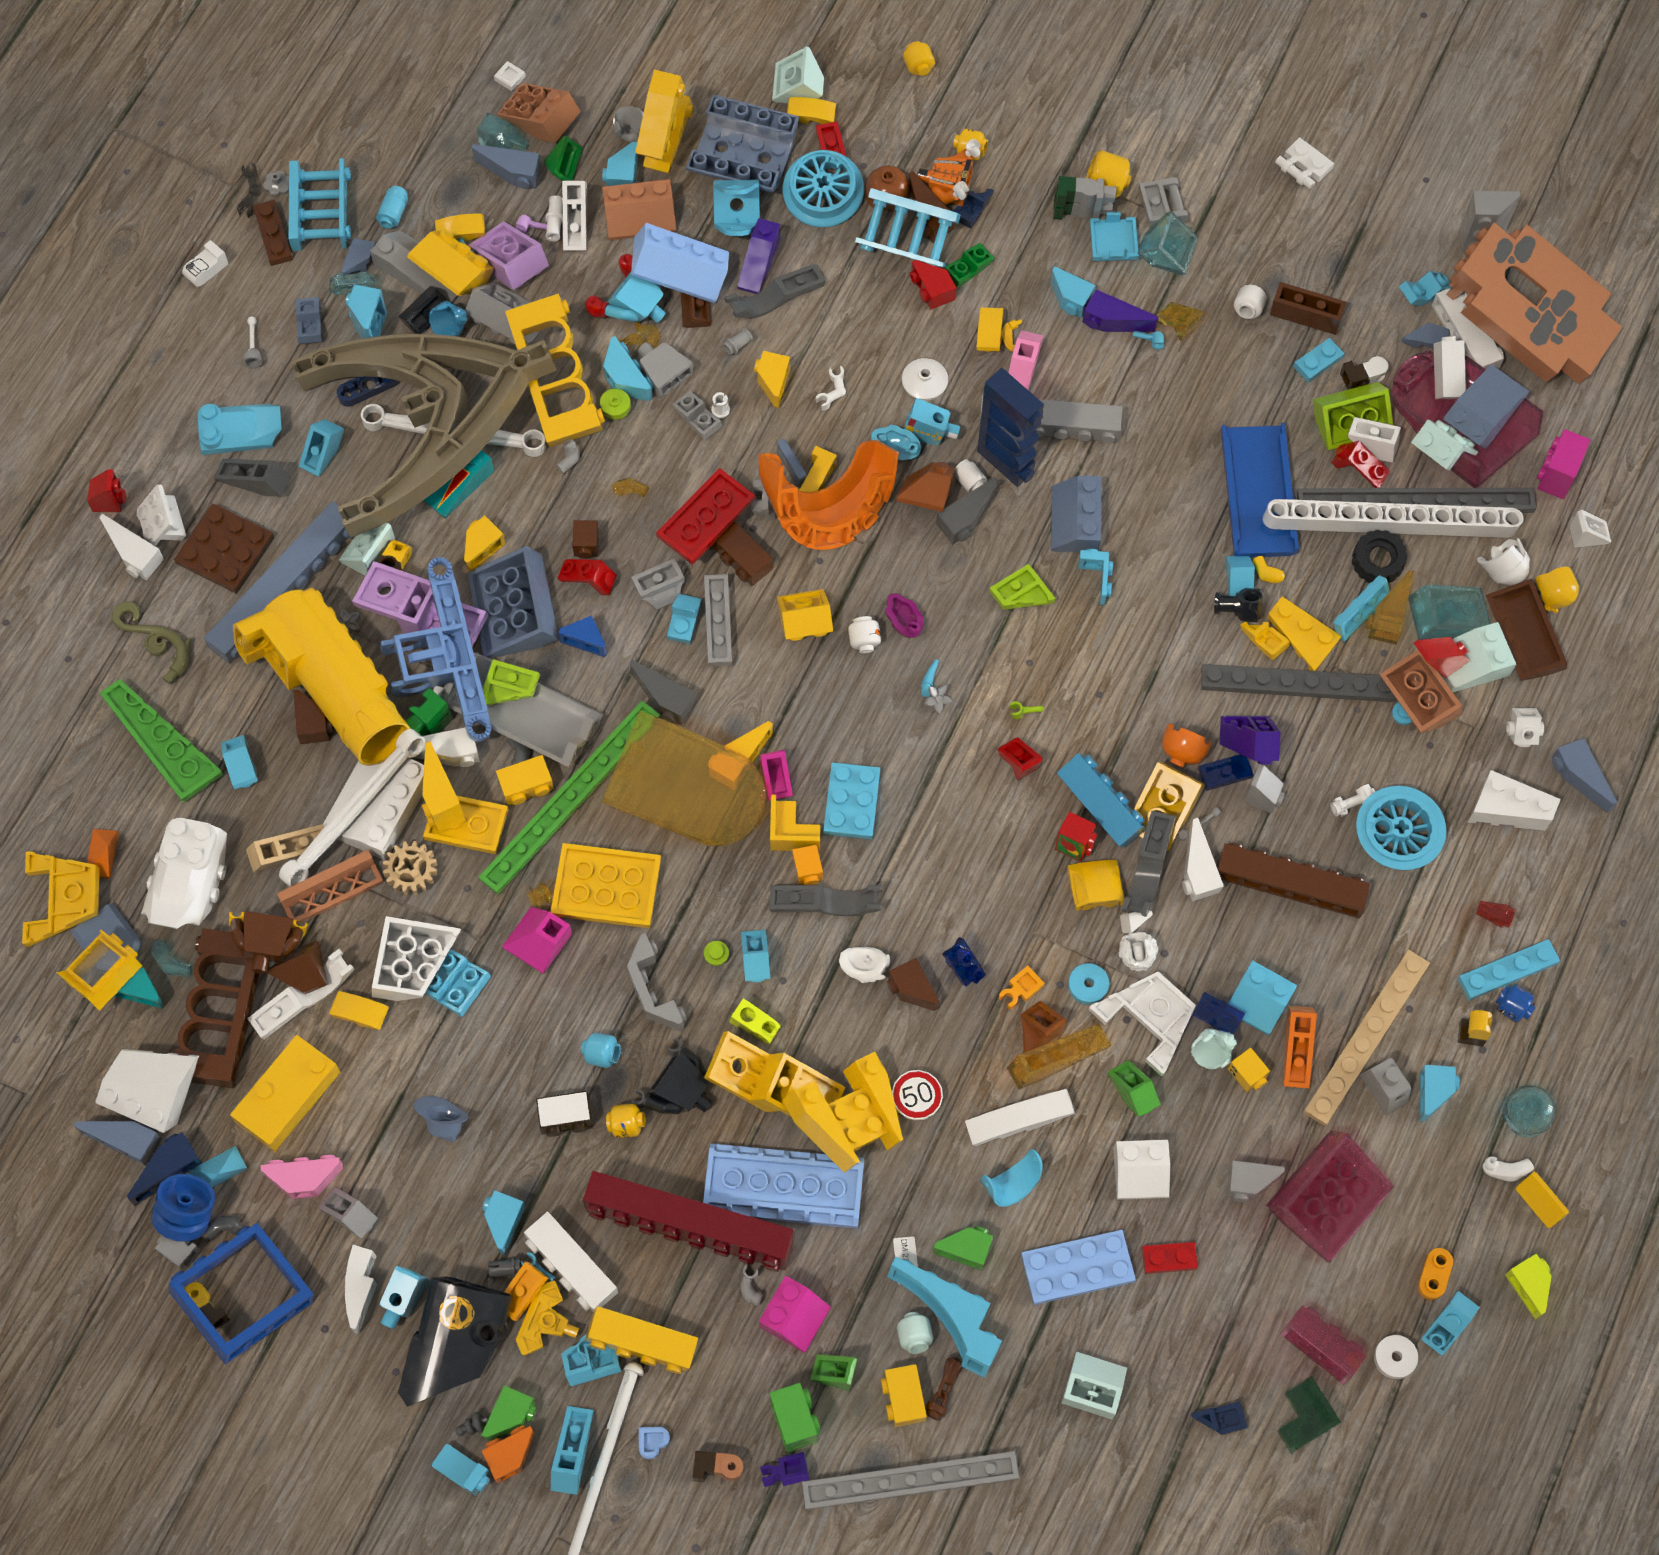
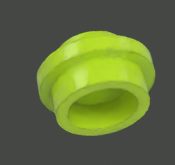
[704,941,729,966]

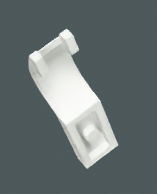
[248,949,355,1040]

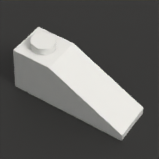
[562,181,588,251]
[99,514,164,581]
[415,727,480,767]
[1182,818,1224,901]

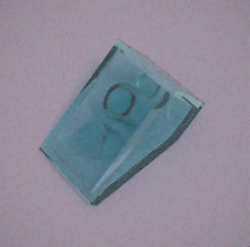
[1408,585,1490,640]

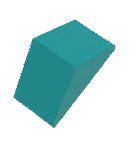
[114,968,164,1009]

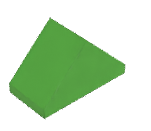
[810,1354,857,1391]

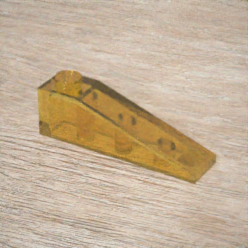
[1007,1024,1111,1090]

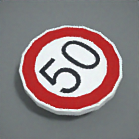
[892,1070,943,1120]

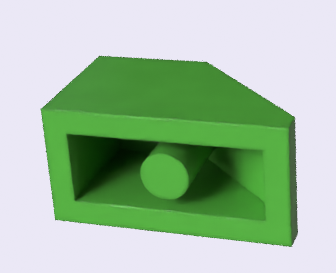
[1107,1060,1161,1117]
[933,1226,993,1271]
[481,1386,537,1441]

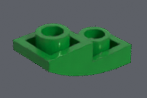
[944,243,994,288]

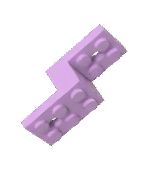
[352,561,488,647]

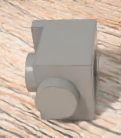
[155,1235,201,1272]

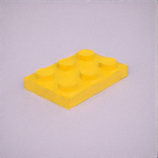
[423,795,509,855]

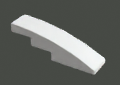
[965,1089,1075,1146]

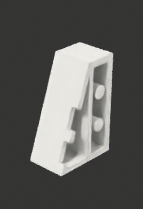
[1468,770,1561,831]

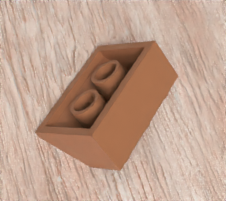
[602,179,677,240]
[1379,650,1463,734]

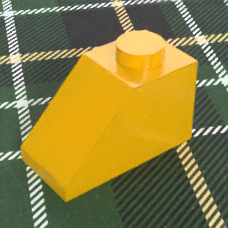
[754,351,790,408]
[464,515,506,572]

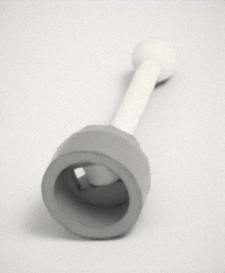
[243,316,262,368]

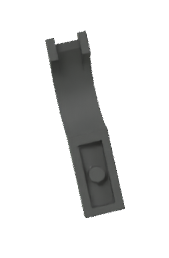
[724,264,825,318]
[1122,811,1176,917]
[769,885,882,916]

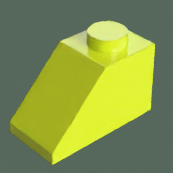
[1505,1254,1552,1320]

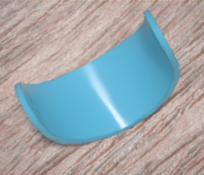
[980,1149,1043,1207]

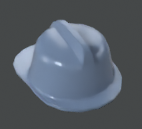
[414,1096,469,1142]

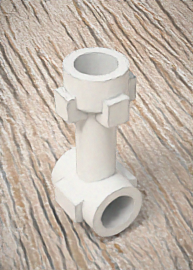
[1330,784,1375,817]

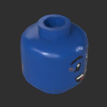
[1496,984,1536,1022]

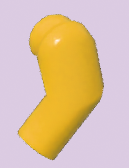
[1252,556,1285,584]

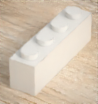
[1432,288,1504,379]
[524,1211,618,1312]

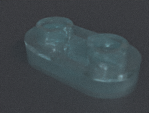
[329,272,375,295]

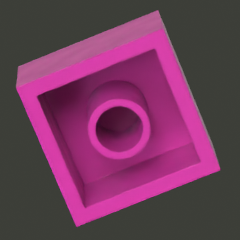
[1537,429,1591,500]

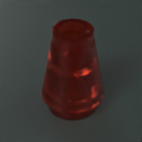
[1476,901,1516,928]

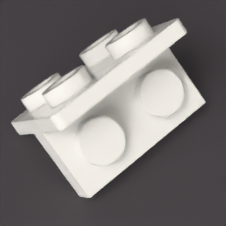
[137,484,186,546]

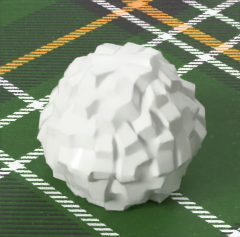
[1119,932,1159,971]

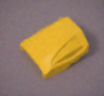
[1067,860,1125,911]

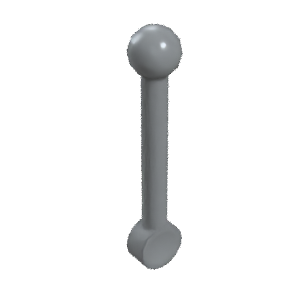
[1178,807,1221,841]

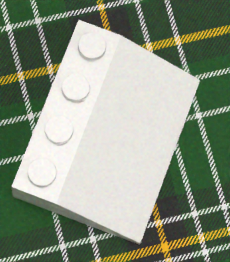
[323,757,424,861]

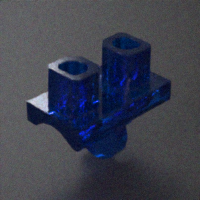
[942,937,986,987]
[1192,992,1245,1035]

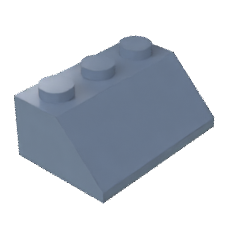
[1051,476,1101,552]

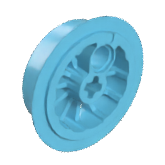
[782,150,864,227]
[1356,786,1446,870]

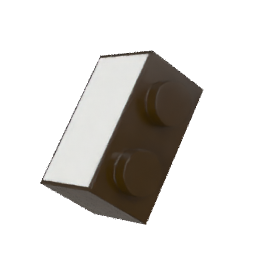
[536,1091,593,1137]

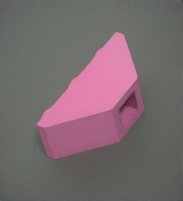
[1008,330,1044,390]
[261,1155,343,1199]

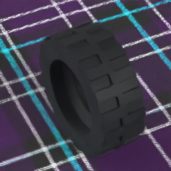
[1352,530,1407,583]

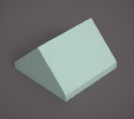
[339,523,395,576]

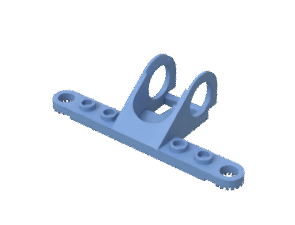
[380,557,491,742]

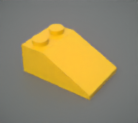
[421,741,466,833]
[1133,762,1206,851]

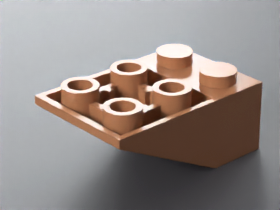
[497,83,581,143]

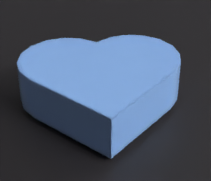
[639,1427,670,1460]

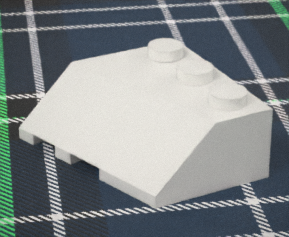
[372,916,461,1001]
[95,1049,199,1133]

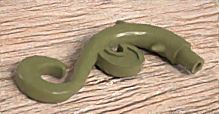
[111,601,191,684]

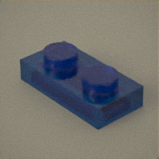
[1198,754,1254,791]

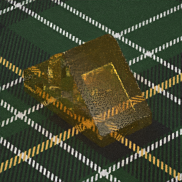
[1156,302,1203,341]

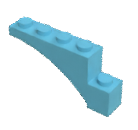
[887,1257,1002,1378]

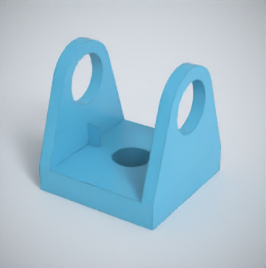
[713,180,760,236]

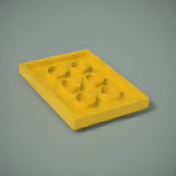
[551,843,661,929]

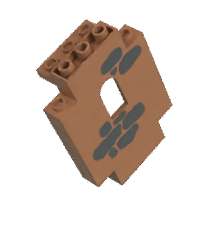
[1446,222,1622,384]

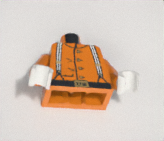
[918,139,981,206]

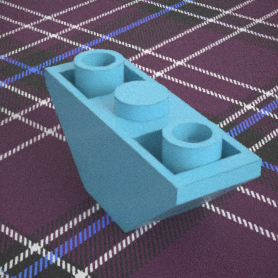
[603,336,654,401]

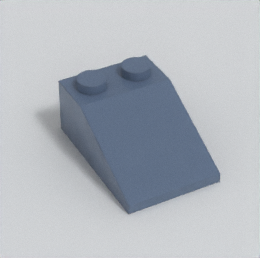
[1443,364,1530,449]

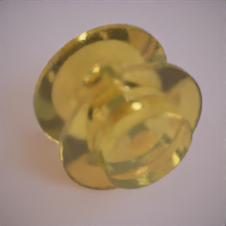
[526,881,552,909]

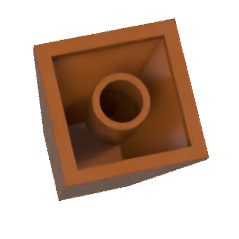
[897,462,955,512]

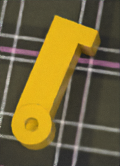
[798,446,837,492]

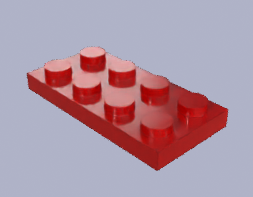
[656,468,756,565]

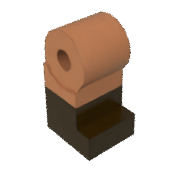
[692,1451,743,1482]

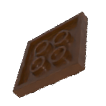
[174,503,274,594]

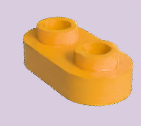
[1418,1248,1453,1300]

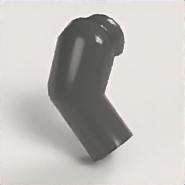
[508,738,530,765]
[204,1216,243,1241]

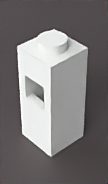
[1434,336,1466,400]

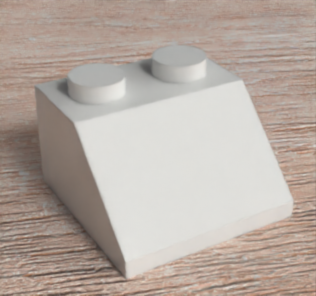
[1113,1140,1170,1200]

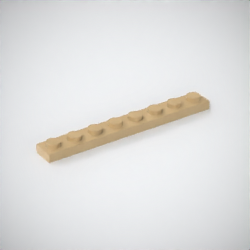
[1303,949,1430,1126]

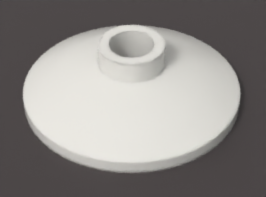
[902,358,948,400]

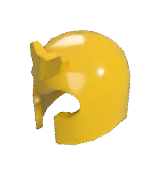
[1535,566,1579,613]

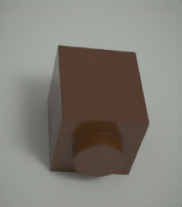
[572,520,599,559]

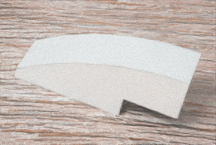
[345,1245,377,1334]

